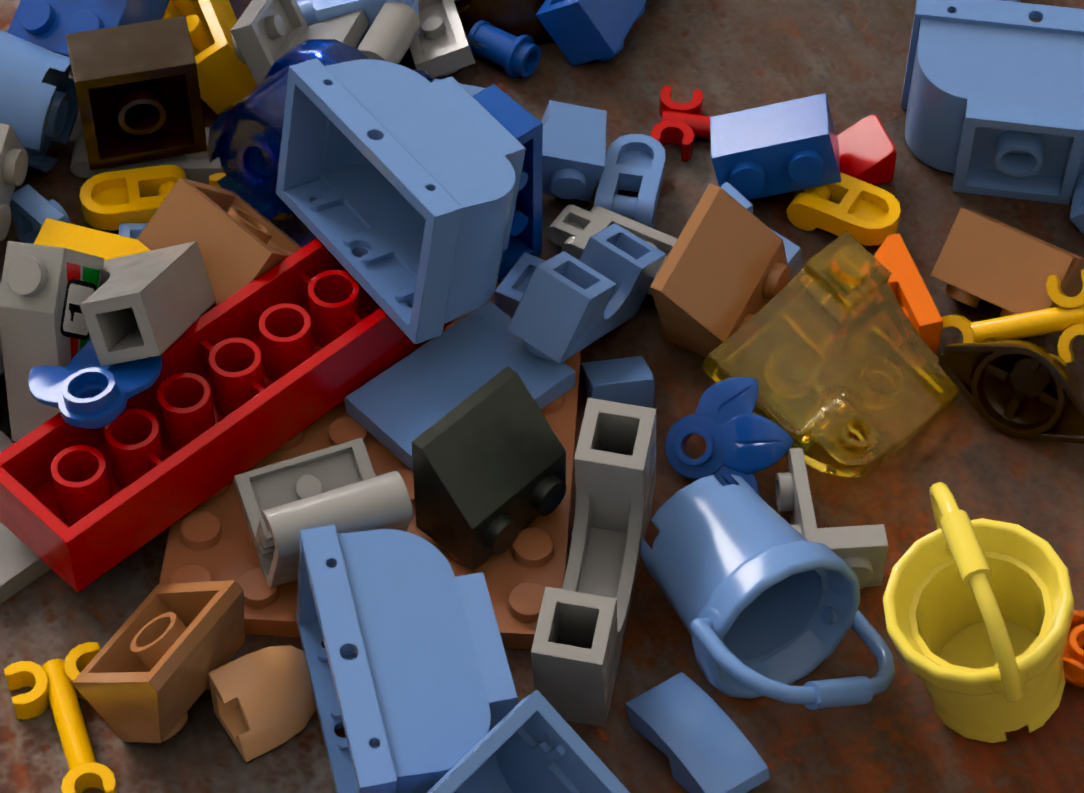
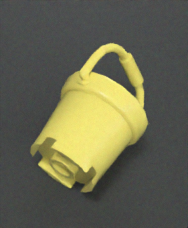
[883,482,1074,743]

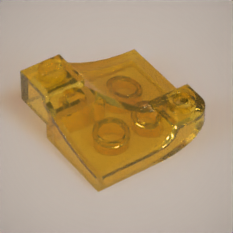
[701,231,961,478]

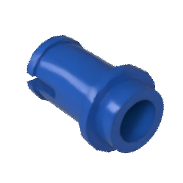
[467,20,541,78]

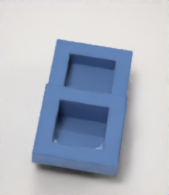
[625,672,771,793]

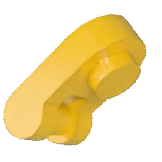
[79,165,187,231]
[786,173,901,246]

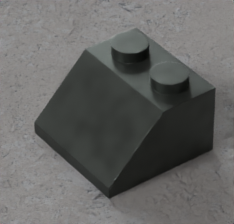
[412,366,567,571]

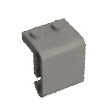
[231,0,420,116]
[233,437,413,588]

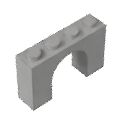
[0,241,216,375]
[531,398,656,728]

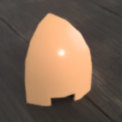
[208,645,317,762]

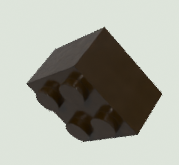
[65,16,208,170]

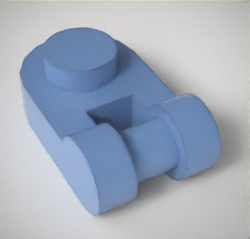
[594,134,666,228]

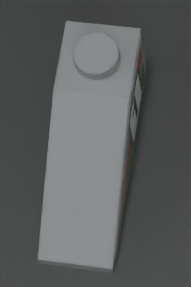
[0,241,105,442]

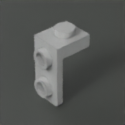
[775,448,889,589]

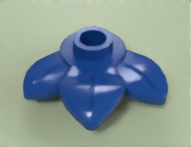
[28,339,163,429]
[665,377,794,496]

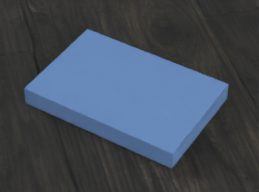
[345,301,576,471]

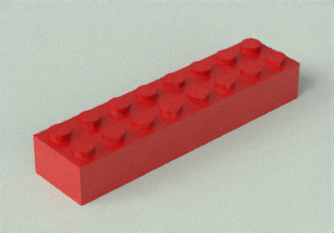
[0,238,458,593]

